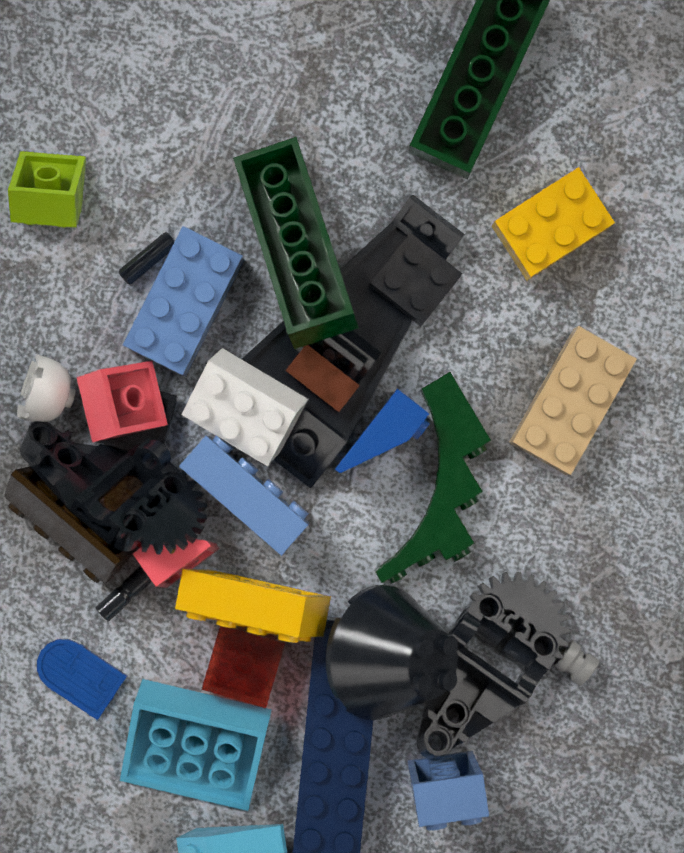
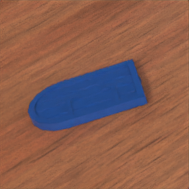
[37,639,128,720]

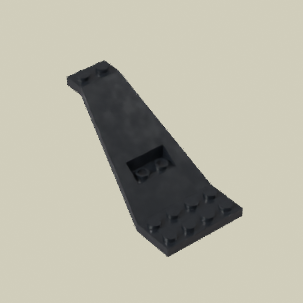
[242,195,465,488]

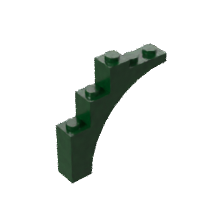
[374,372,491,584]

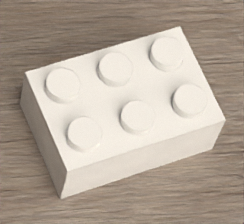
[181,348,308,466]

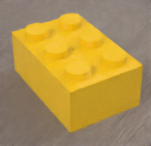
[491,167,615,281]

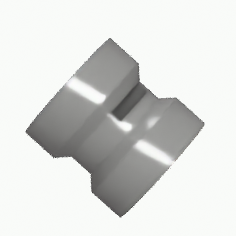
[553,640,599,686]

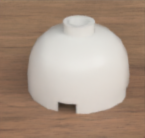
[17,354,76,422]

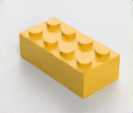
[175,569,331,643]

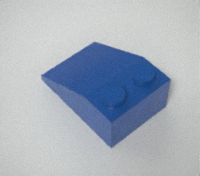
[335,389,430,473]

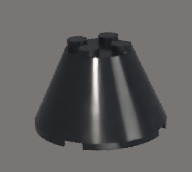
[326,585,458,720]

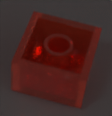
[201,626,286,708]

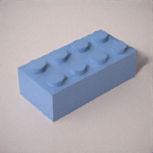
[123,226,245,377]
[179,435,310,556]
[408,751,489,830]

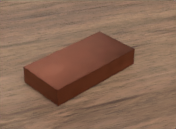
[286,345,360,412]

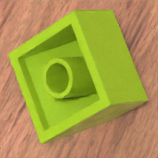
[8,151,86,228]

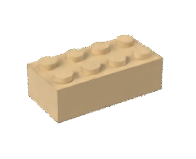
[509,326,637,475]

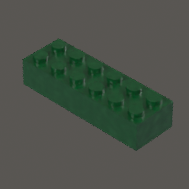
[408,0,550,180]
[233,137,359,349]

